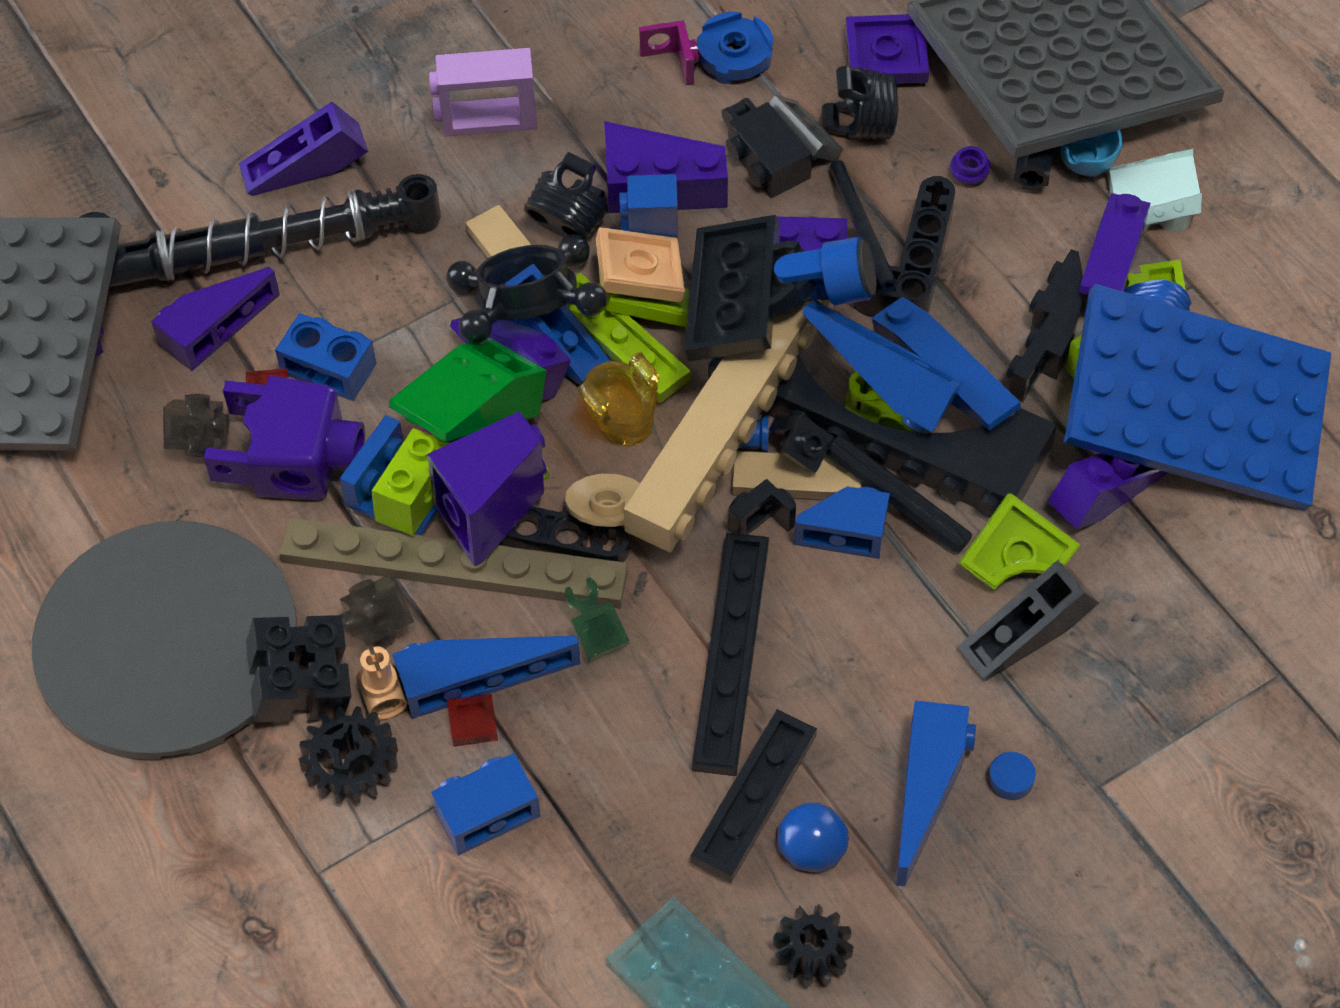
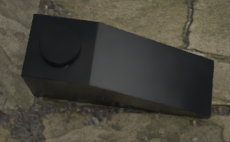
[957,560,1099,681]

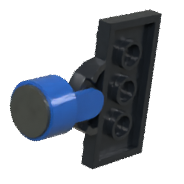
[684,214,876,362]

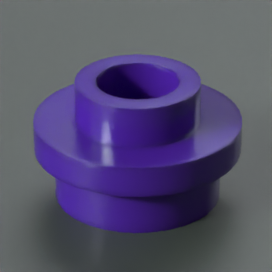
[950,146,990,184]

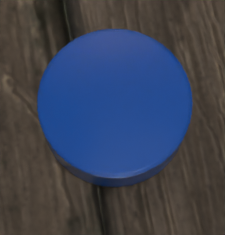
[989,752,1036,800]

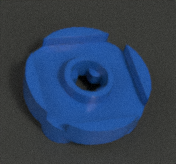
[697,12,773,84]

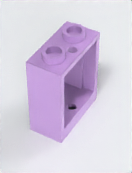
[429,48,537,136]

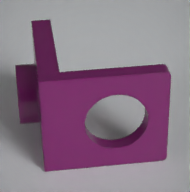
[639,20,699,85]

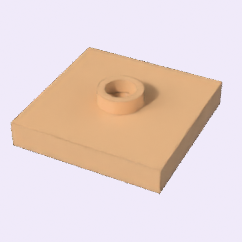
[596,227,685,302]

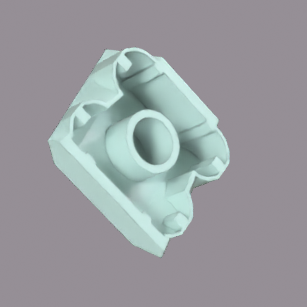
[1107,149,1202,233]

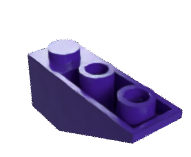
[1048,453,1168,530]

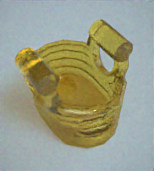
[578,352,660,446]

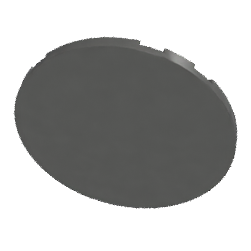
[32,521,297,760]

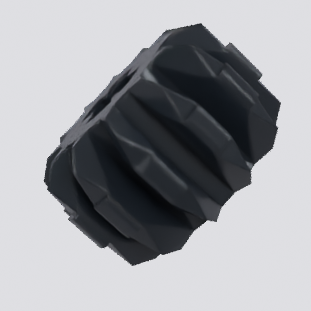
[773,904,854,988]

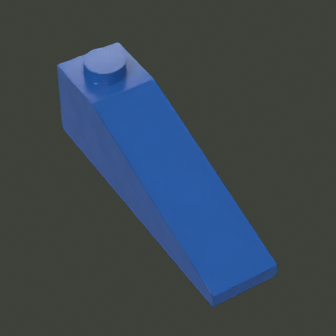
[872,297,1021,431]
[802,300,963,432]
[392,636,581,719]
[896,700,976,887]

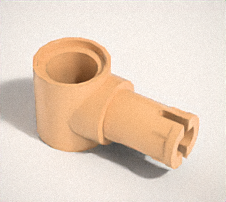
[356,646,408,720]

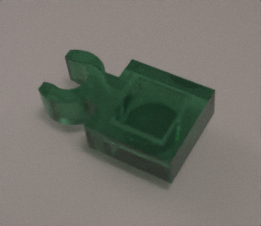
[565,577,629,662]

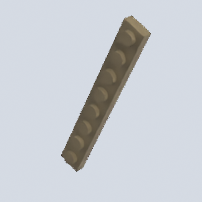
[280,518,628,609]

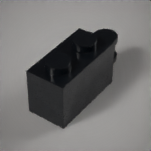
[721,98,812,199]

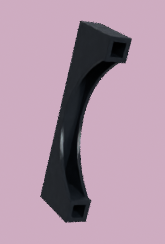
[708,355,1057,518]

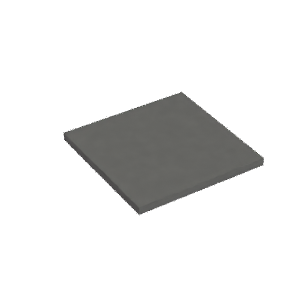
[907,0,1224,158]

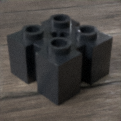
[246,615,352,722]

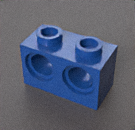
[275,313,377,401]

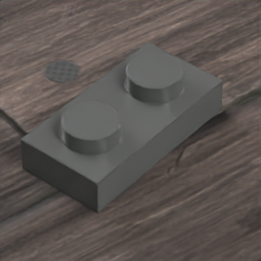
[769,95,844,161]

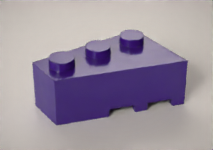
[604,121,728,213]

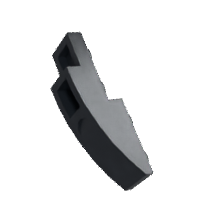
[1006,249,1083,403]

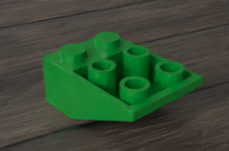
[389,338,546,442]

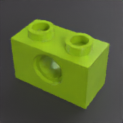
[372,428,450,536]

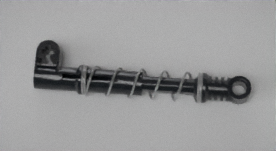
[79,174,441,288]

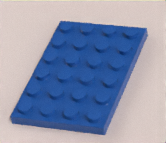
[1064,284,1332,511]

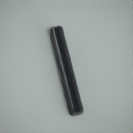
[826,436,972,553]

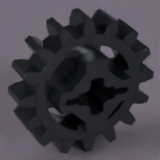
[298,706,398,804]

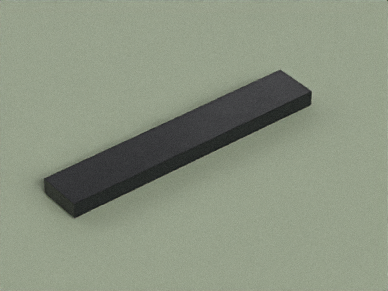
[692,532,769,777]

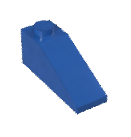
[503,264,610,384]

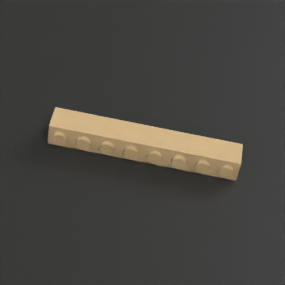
[623,299,834,553]

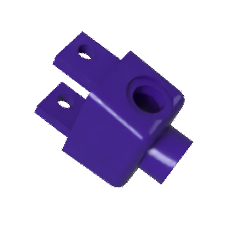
[204,375,365,500]

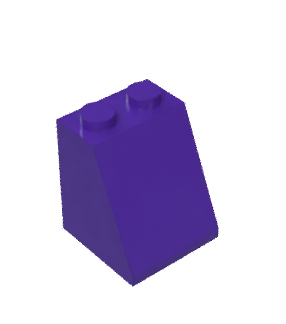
[427,411,547,566]

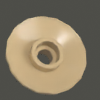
[565,473,640,527]

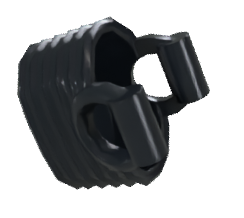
[822,66,899,140]
[524,152,608,241]

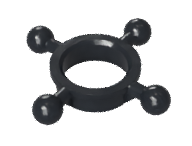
[446,235,608,343]

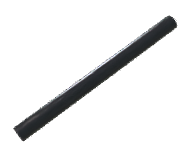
[830,160,897,293]

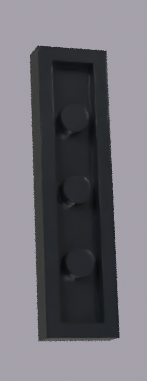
[691,709,817,883]

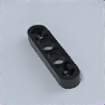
[499,506,629,562]

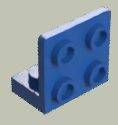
[340,415,438,535]

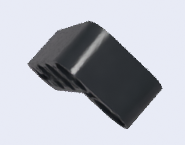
[853,176,955,317]

